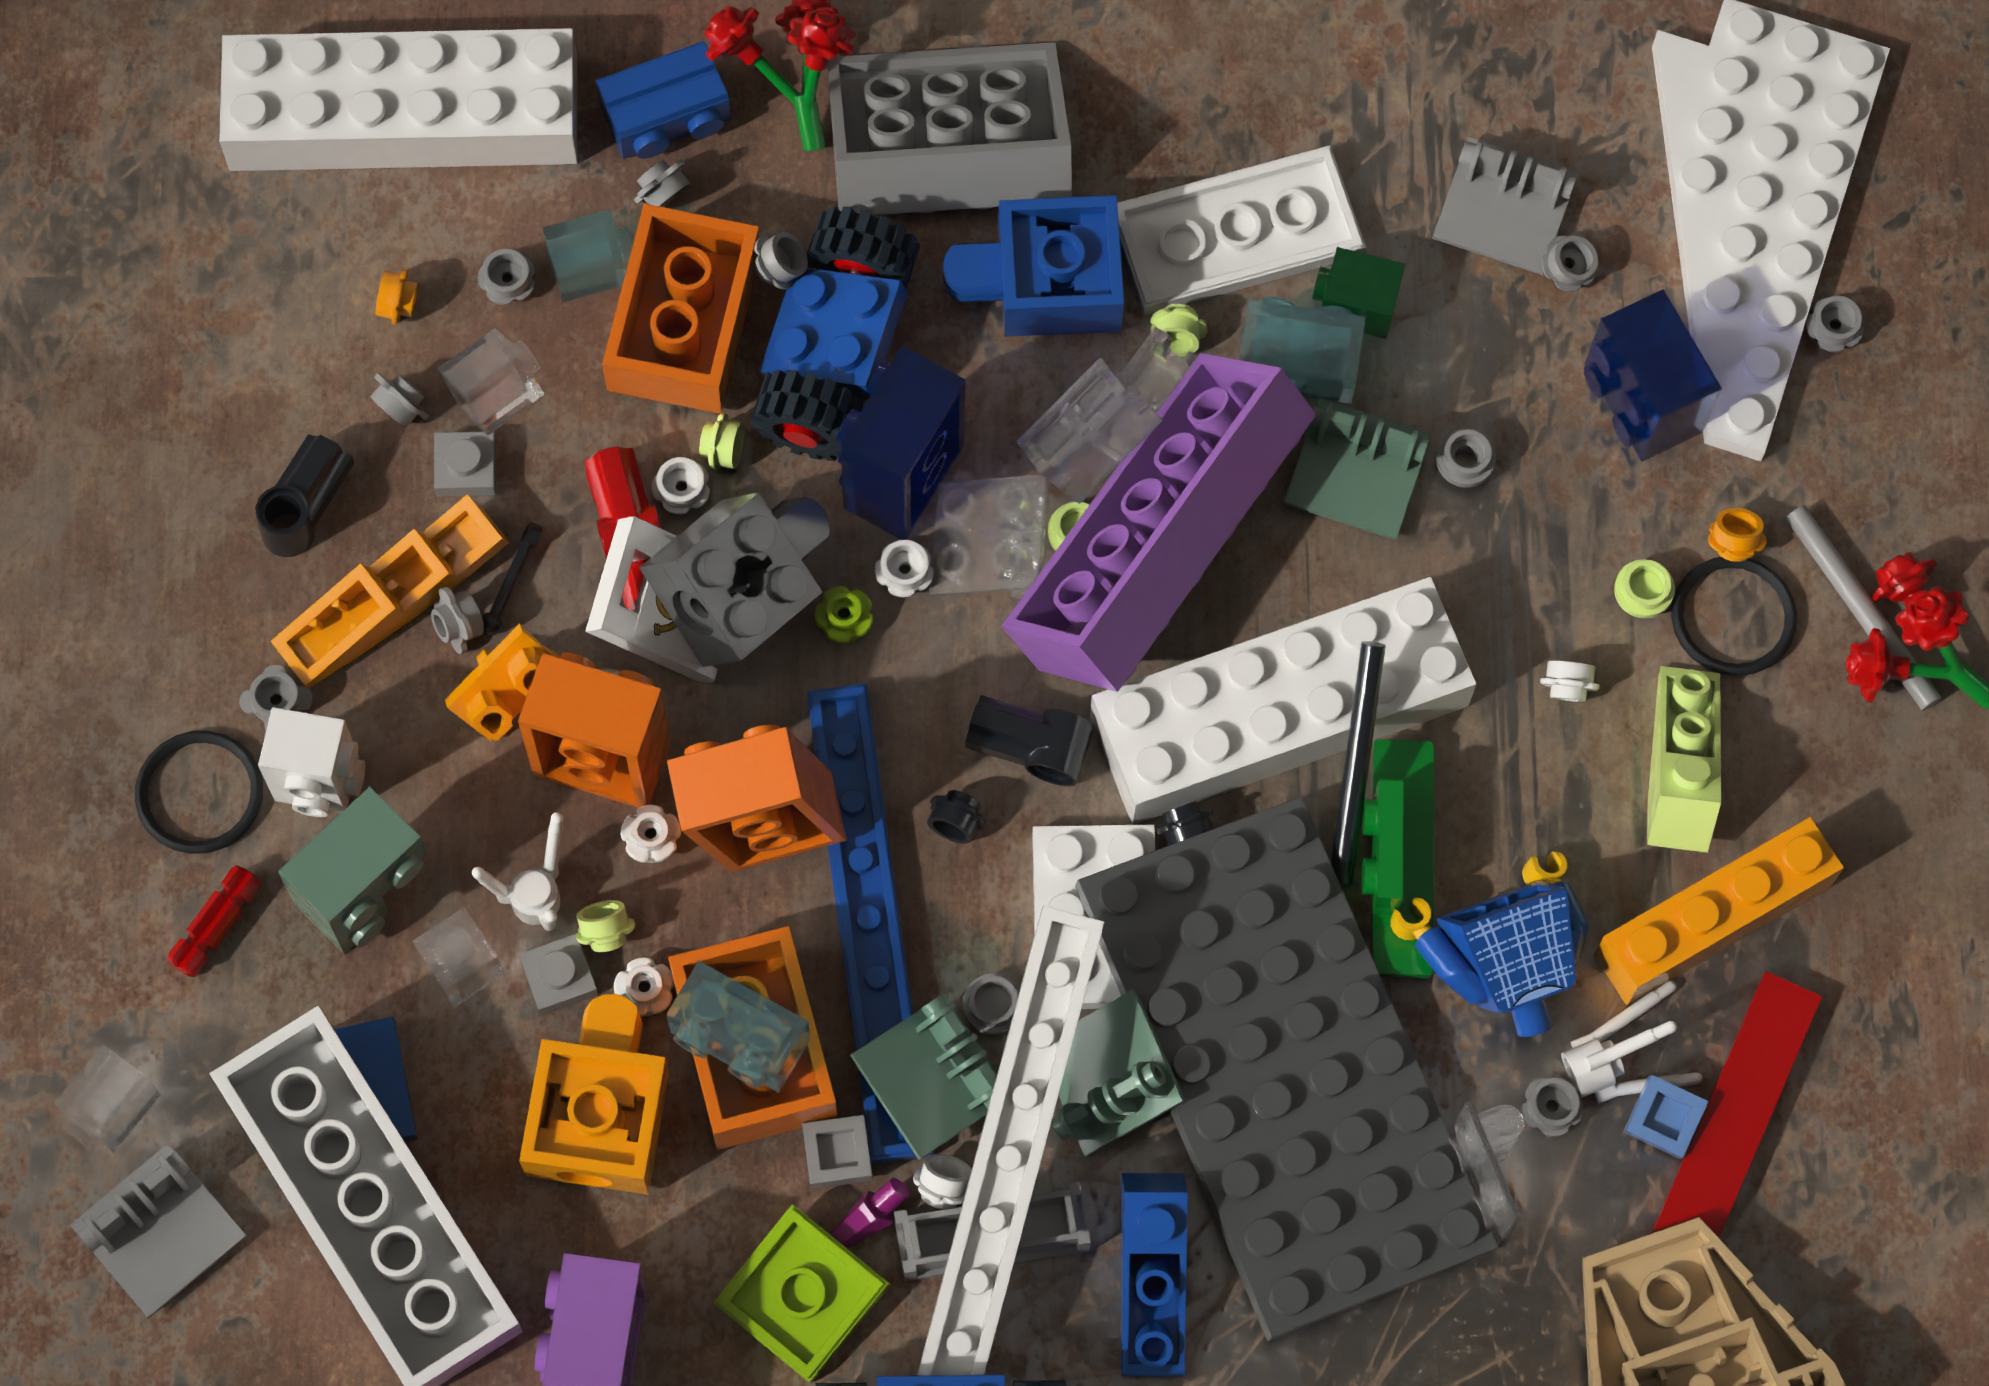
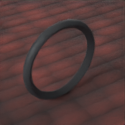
[1671,557,1797,676]
[135,730,263,854]

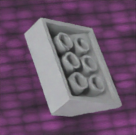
[827,42,1072,217]

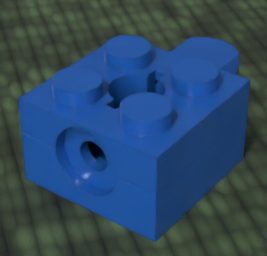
[943,195,1124,337]

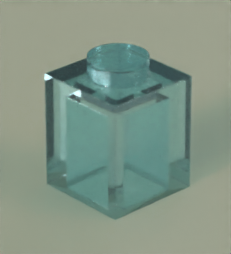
[542,209,633,303]

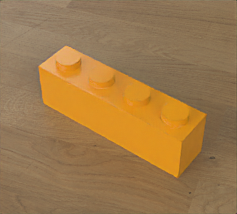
[1594,817,1844,1006]

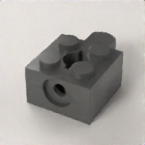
[639,492,830,667]

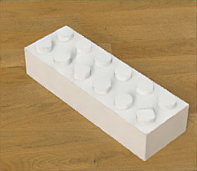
[219,28,578,171]
[1090,577,1476,825]
[209,1006,523,1386]

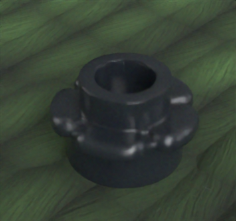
[927,790,986,844]
[1157,801,1214,846]

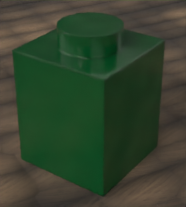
[1312,247,1405,339]

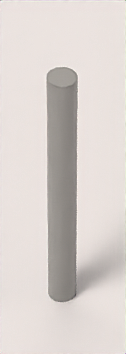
[1785,505,1942,711]

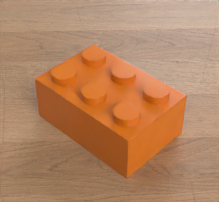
[602,203,760,414]
[518,652,671,808]
[667,724,847,873]
[668,926,837,1150]

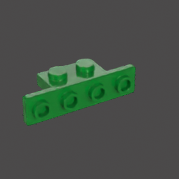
[1362,739,1434,978]

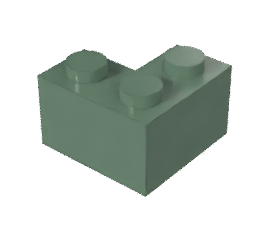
[278,786,427,954]

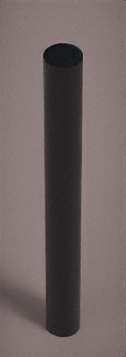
[1331,641,1386,885]

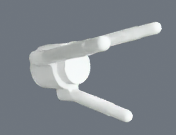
[472,812,563,931]
[1561,981,1703,1104]

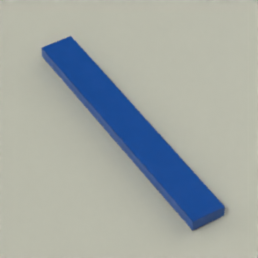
[807,683,933,1165]

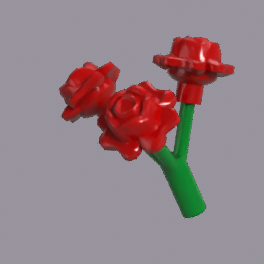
[703,0,856,152]
[1846,552,1989,710]

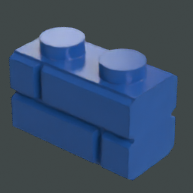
[595,41,731,159]

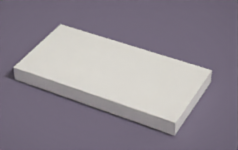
[1117,145,1366,316]

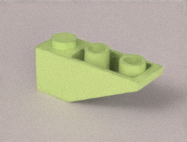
[1647,666,1721,853]

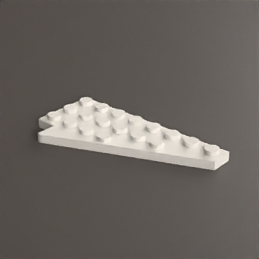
[1652,0,1890,462]

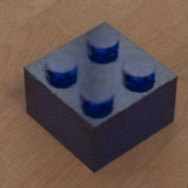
[1584,289,1722,462]

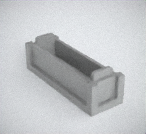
[894,1181,1091,1283]

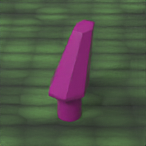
[829,1178,909,1248]

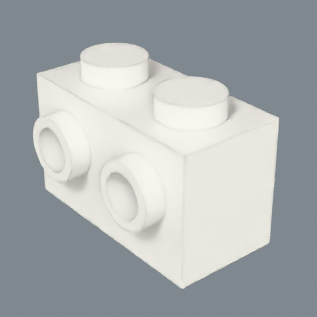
[258,707,365,817]

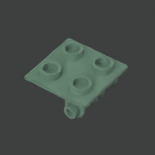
[1283,398,1432,540]
[1052,989,1185,1156]
[850,994,998,1160]

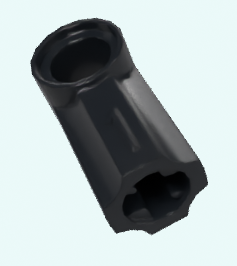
[255,434,354,557]
[965,695,1095,786]

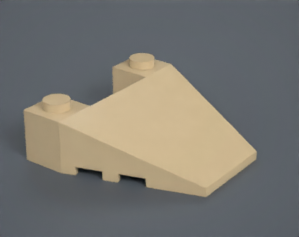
[1582,1217,1846,1386]

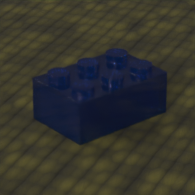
[837,346,966,540]

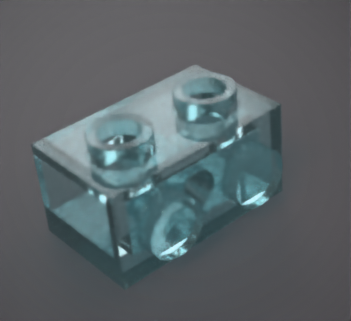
[1239,297,1366,404]
[666,961,811,1093]

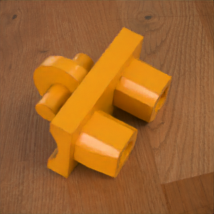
[444,624,560,742]

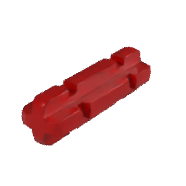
[167,865,262,978]

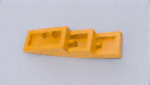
[271,494,510,688]

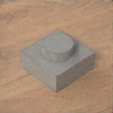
[434,431,496,497]
[518,933,598,1016]
[802,1115,872,1189]

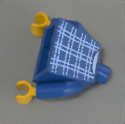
[1390,851,1589,1037]

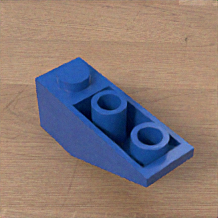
[1121,1173,1188,1376]

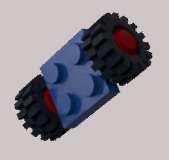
[750,206,920,461]

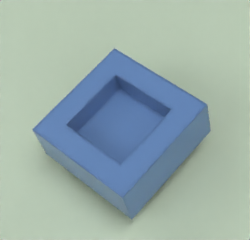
[1623,1075,1709,1159]

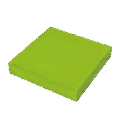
[713,1204,891,1383]

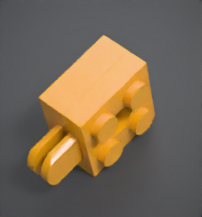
[519,994,670,1195]

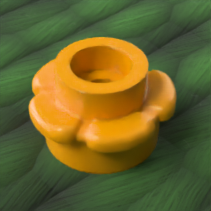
[375,268,419,325]
[1708,508,1767,562]

